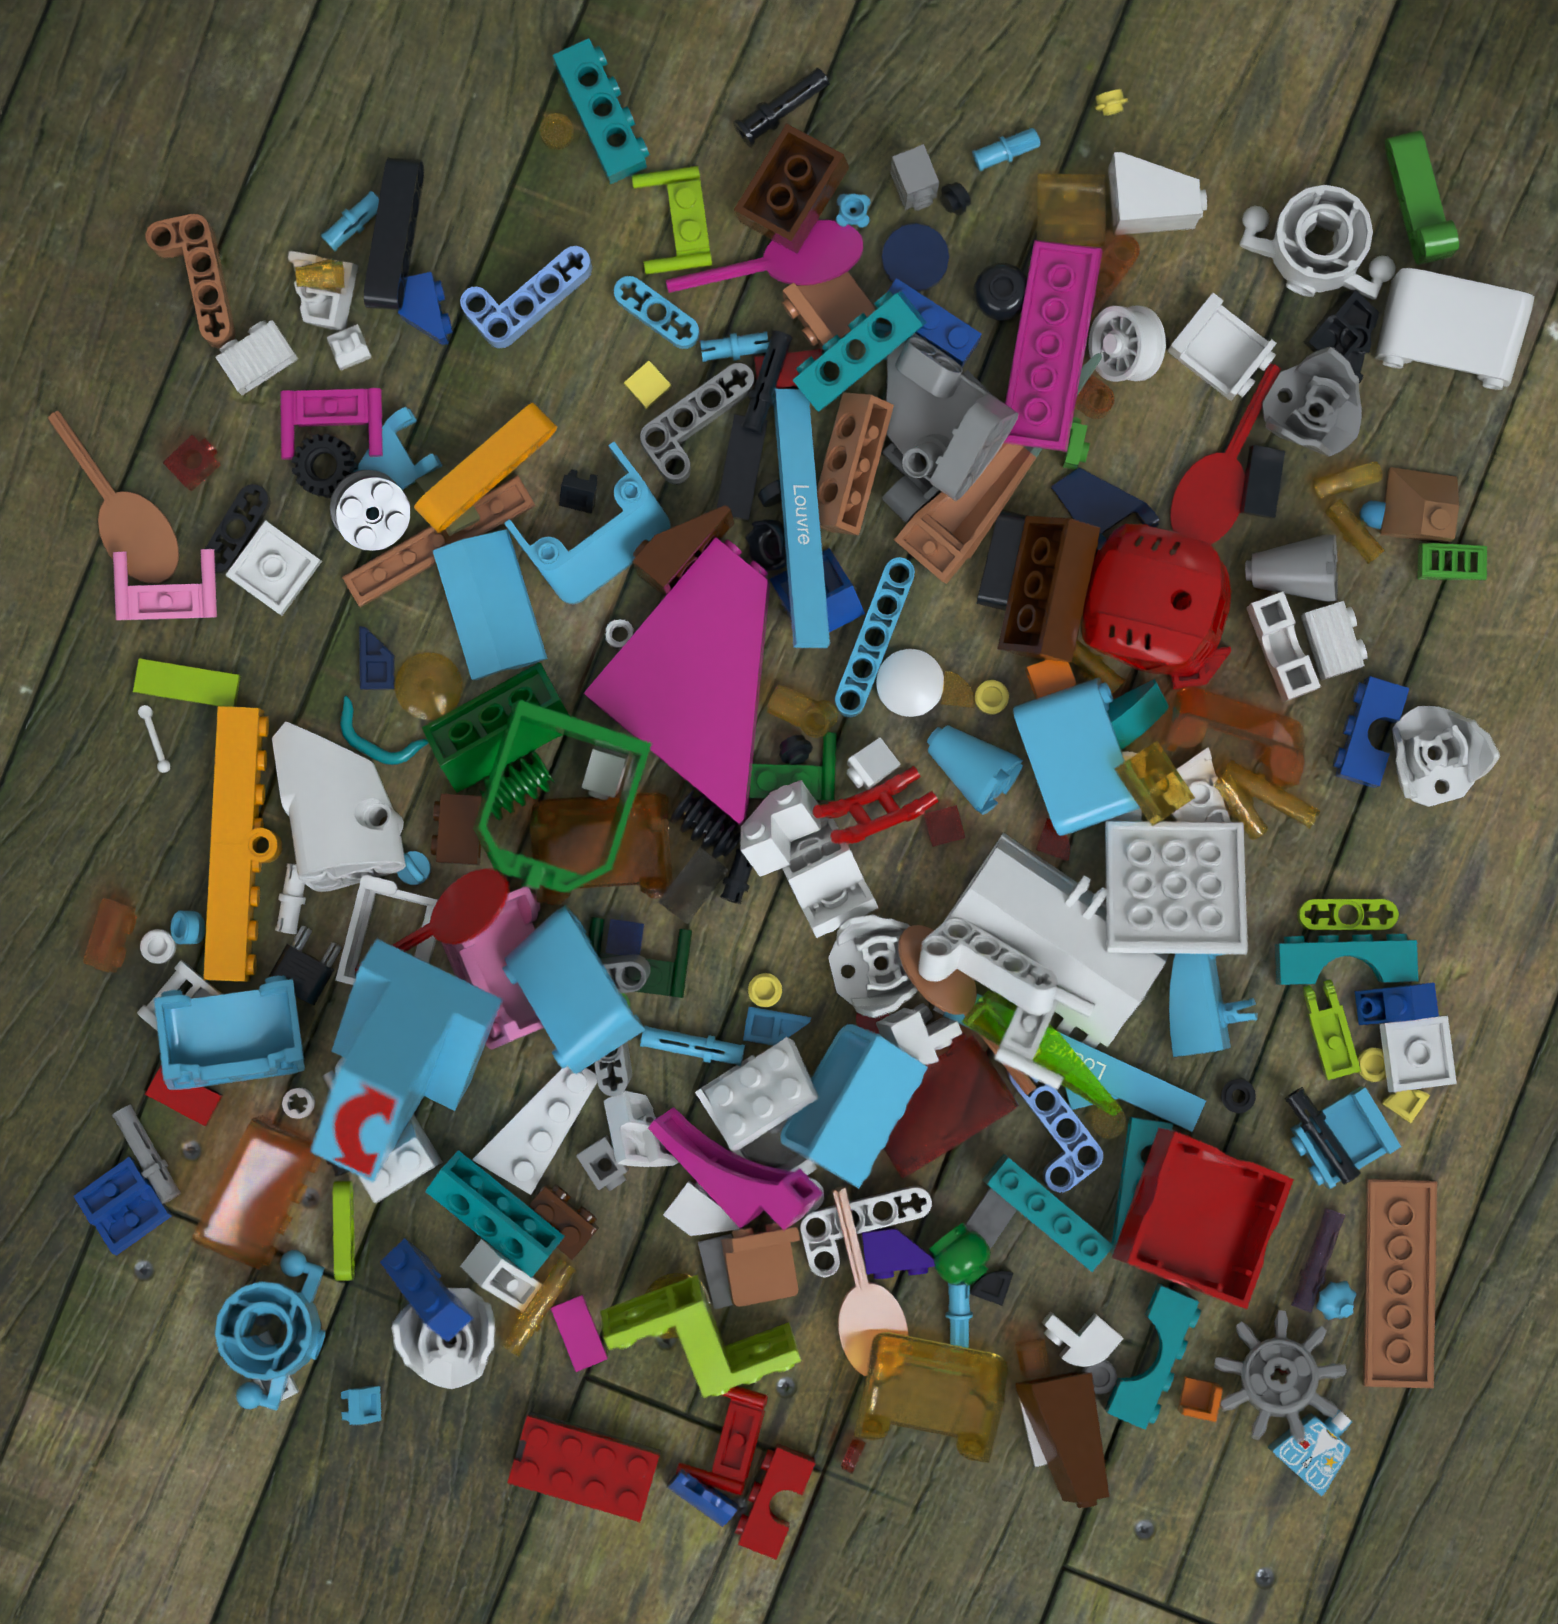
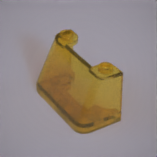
[853,1332,1008,1463]

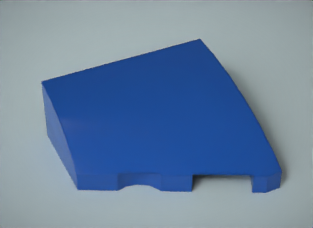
[667,1469,738,1527]

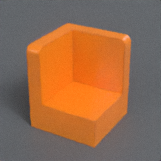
[1025,660,1076,699]
[1178,1376,1223,1422]

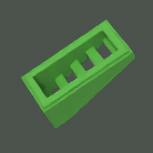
[1418,543,1487,581]

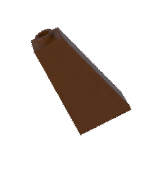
[1015,1371,1110,1508]

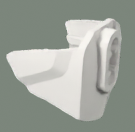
[1392,706,1499,807]
[828,915,918,1017]
[393,1288,495,1389]

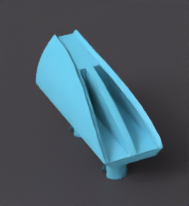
[1169,953,1258,1057]

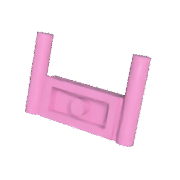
[113,549,217,620]

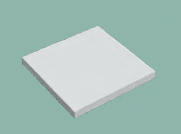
[1105,821,1247,954]

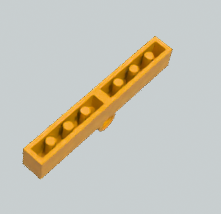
[203,706,282,982]

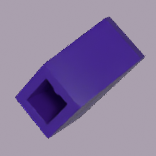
[862,1227,935,1279]

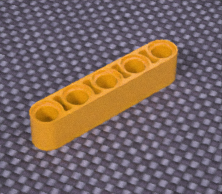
[414,403,557,533]

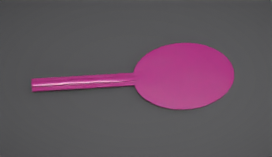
[666,220,863,293]

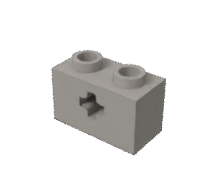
[890,144,939,211]

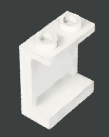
[1167,293,1277,401]

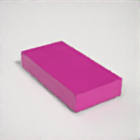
[551,1294,608,1372]

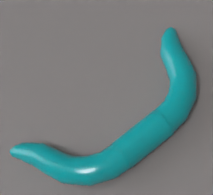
[340,696,429,765]

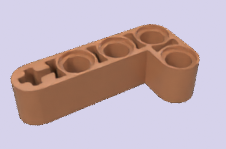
[146,214,235,348]

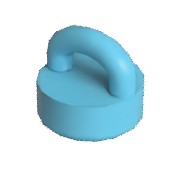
[397,851,431,885]
[170,910,206,944]

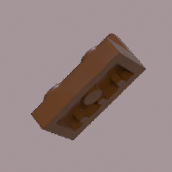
[528,1184,599,1260]

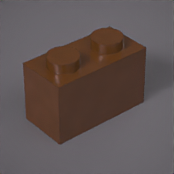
[431,793,483,866]

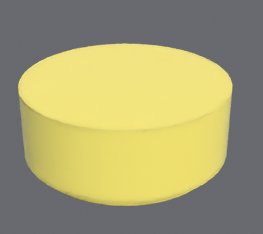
[974,680,1009,715]
[1357,1047,1386,1082]

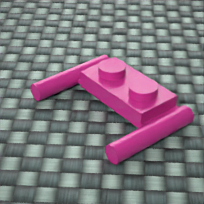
[280,388,383,460]

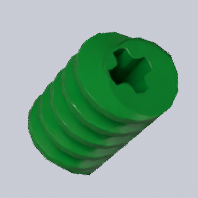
[479,751,555,820]

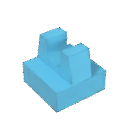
[341,1386,381,1425]

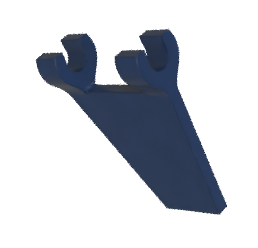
[1051,468,1160,554]

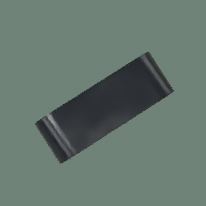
[976,510,1028,611]

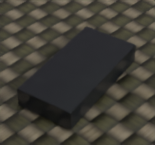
[1240,445,1285,519]

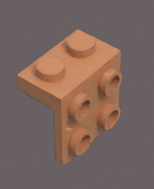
[782,271,875,352]
[721,1223,800,1307]

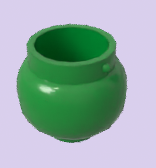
[928,1223,991,1287]

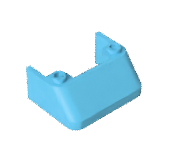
[504,442,671,604]

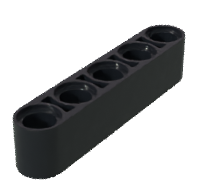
[364,158,424,310]

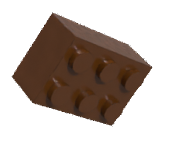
[734,123,849,253]

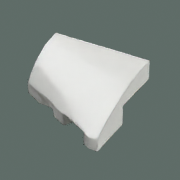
[288,251,358,331]
[604,1091,679,1167]

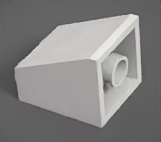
[1108,152,1207,235]
[358,1114,443,1203]

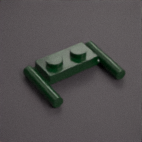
[589,917,692,998]

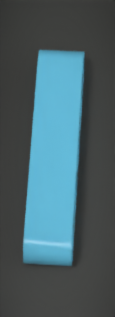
[835,557,915,717]

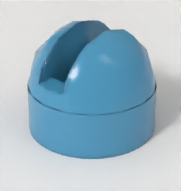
[1360,501,1386,529]

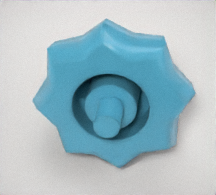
[1316,1281,1357,1320]

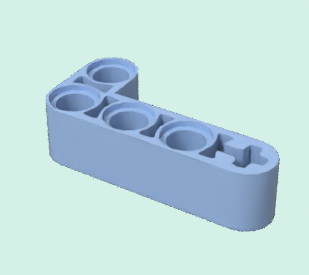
[460,246,592,348]
[1007,1060,1103,1192]

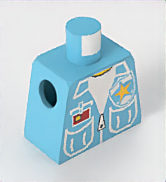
[1268,1410,1352,1496]

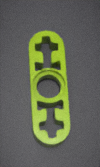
[1297,899,1399,930]
[333,1181,355,1281]

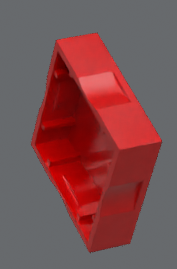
[1111,1128,1294,1309]

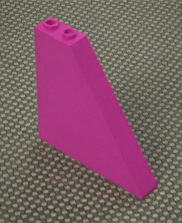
[584,537,770,826]

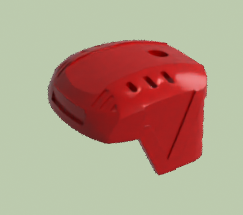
[1081,524,1231,676]

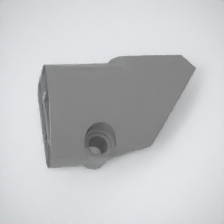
[885,331,1019,501]

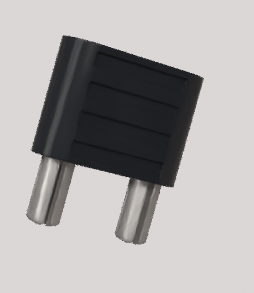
[268,926,342,1005]

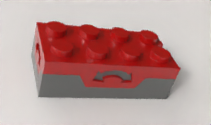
[507,1411,661,1522]

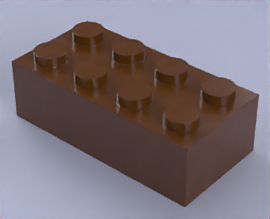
[997,516,1100,662]

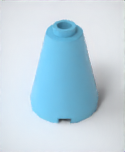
[927,725,1023,815]

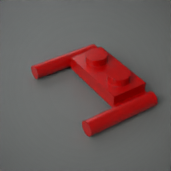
[676,1386,768,1496]

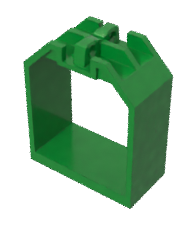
[473,700,652,893]

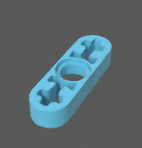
[614,276,699,349]

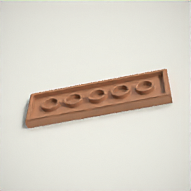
[1363,1179,1437,1388]

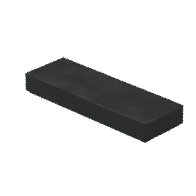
[716,414,768,521]

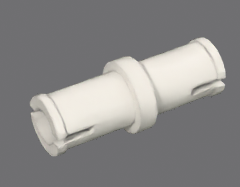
[275,863,306,934]

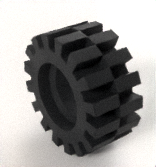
[292,434,358,498]

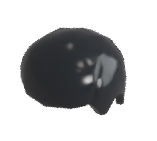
[745,519,787,571]

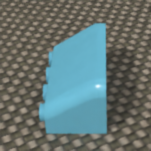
[780,1024,928,1188]

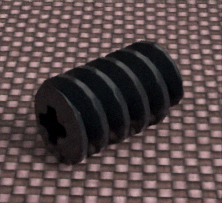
[670,789,741,860]

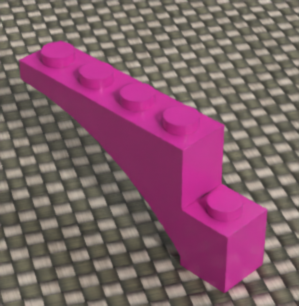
[648,1107,823,1230]

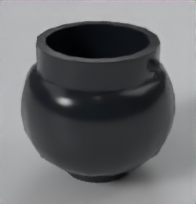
[973,263,1027,321]

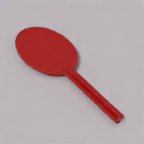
[1170,363,1281,545]
[355,868,509,973]

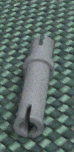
[112,1105,182,1205]

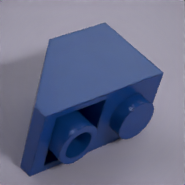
[398,272,453,345]
[1354,982,1439,1025]

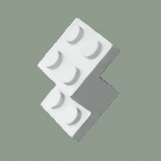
[782,817,878,938]

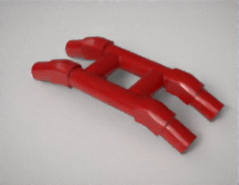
[813,766,939,844]

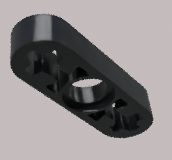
[205,484,271,574]

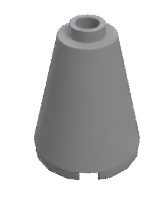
[1245,534,1338,602]

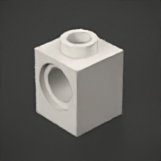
[582,745,629,800]

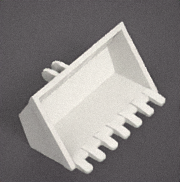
[942,833,1170,1049]

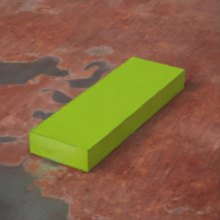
[133,658,241,707]

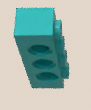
[552,38,650,184]
[793,291,927,412]
[1110,1117,1177,1254]
[425,1150,565,1278]
[982,1154,1114,1272]

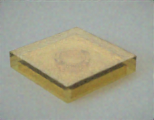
[1114,741,1195,827]

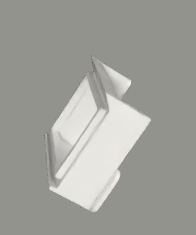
[335,875,438,985]

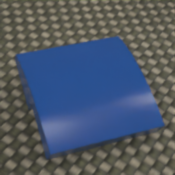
[74,1156,172,1256]

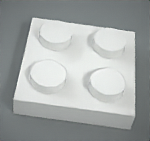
[226,520,322,616]
[1379,1016,1457,1092]

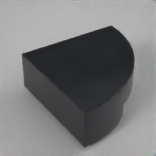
[970,1270,1014,1306]

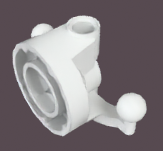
[1239,185,1396,299]

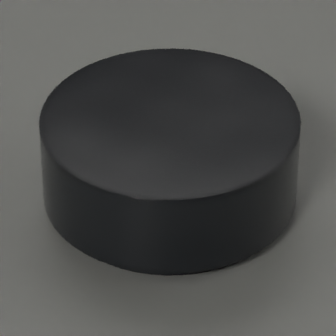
[758,479,782,507]

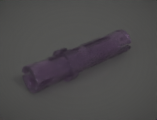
[1291,1208,1346,1313]

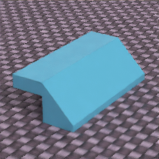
[432,529,547,680]

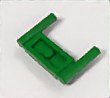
[749,732,837,801]

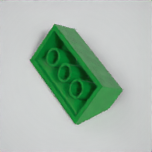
[422,662,571,793]

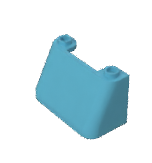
[1013,678,1148,836]
[502,905,646,1074]
[154,976,305,1090]

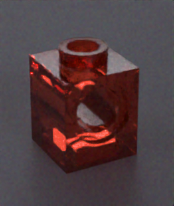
[162,435,221,492]

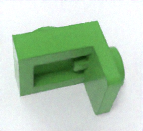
[1063,417,1090,470]

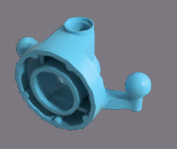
[215,1250,326,1411]

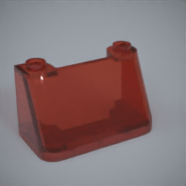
[883,1032,1019,1178]

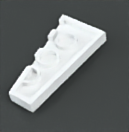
[472,1066,597,1195]

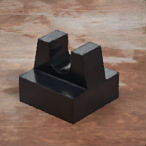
[559,469,598,514]

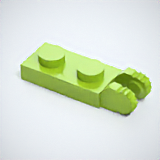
[1303,979,1361,1080]

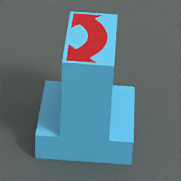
[311,939,502,1182]

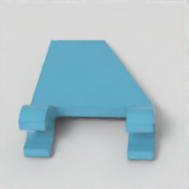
[354,406,443,512]

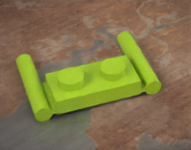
[632,166,712,275]

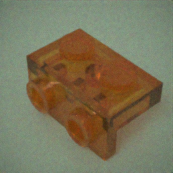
[83,898,137,973]

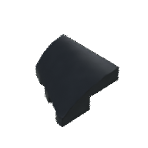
[1304,290,1379,384]

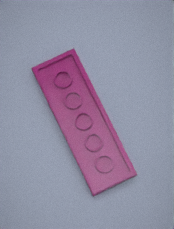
[1004,240,1103,452]

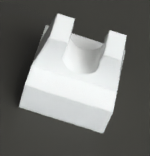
[326,324,372,370]

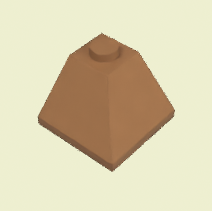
[1380,467,1459,544]

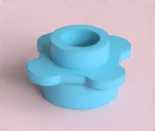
[836,194,870,228]

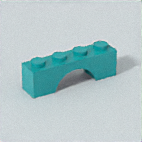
[1275,934,1418,985]
[1105,1283,1201,1430]

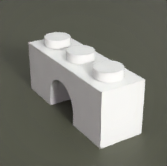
[1246,591,1321,702]

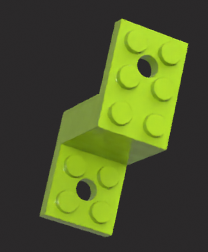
[600,1275,801,1398]

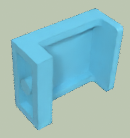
[1290,1087,1401,1189]

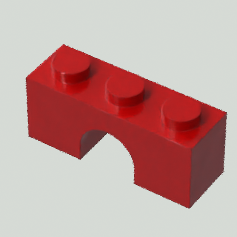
[735,1443,815,1560]

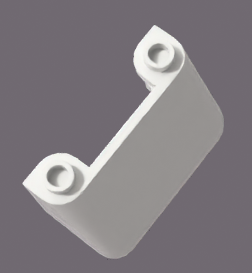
[1375,268,1534,390]

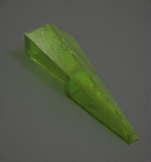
[962,989,1122,1117]

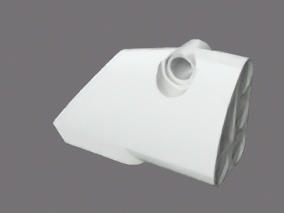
[272,721,406,892]

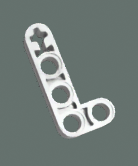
[918,918,1057,1015]
[801,1186,932,1277]

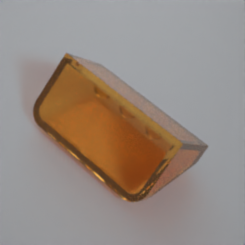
[191,1115,323,1270]

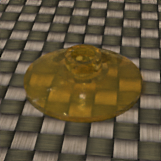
[395,652,463,720]

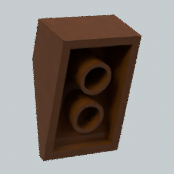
[633,505,734,597]

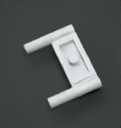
[994,987,1095,1089]

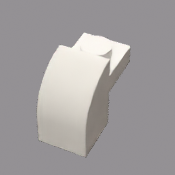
[876,1008,962,1064]
[1042,1311,1124,1367]

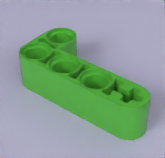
[1385,130,1459,265]

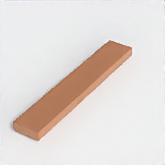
[342,476,536,608]

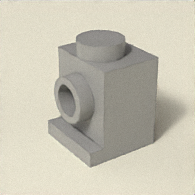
[576,1135,629,1191]

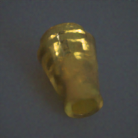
[295,258,345,292]

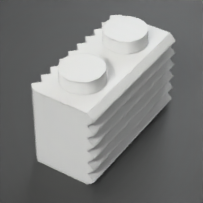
[216,320,298,396]
[1301,601,1367,680]

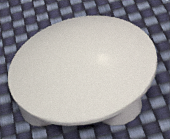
[876,649,944,717]

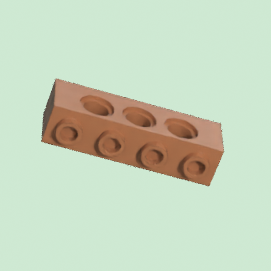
[817,392,894,536]

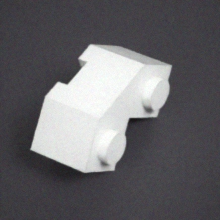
[740,780,821,877]

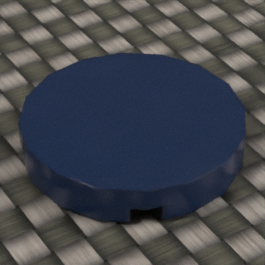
[882,223,949,292]

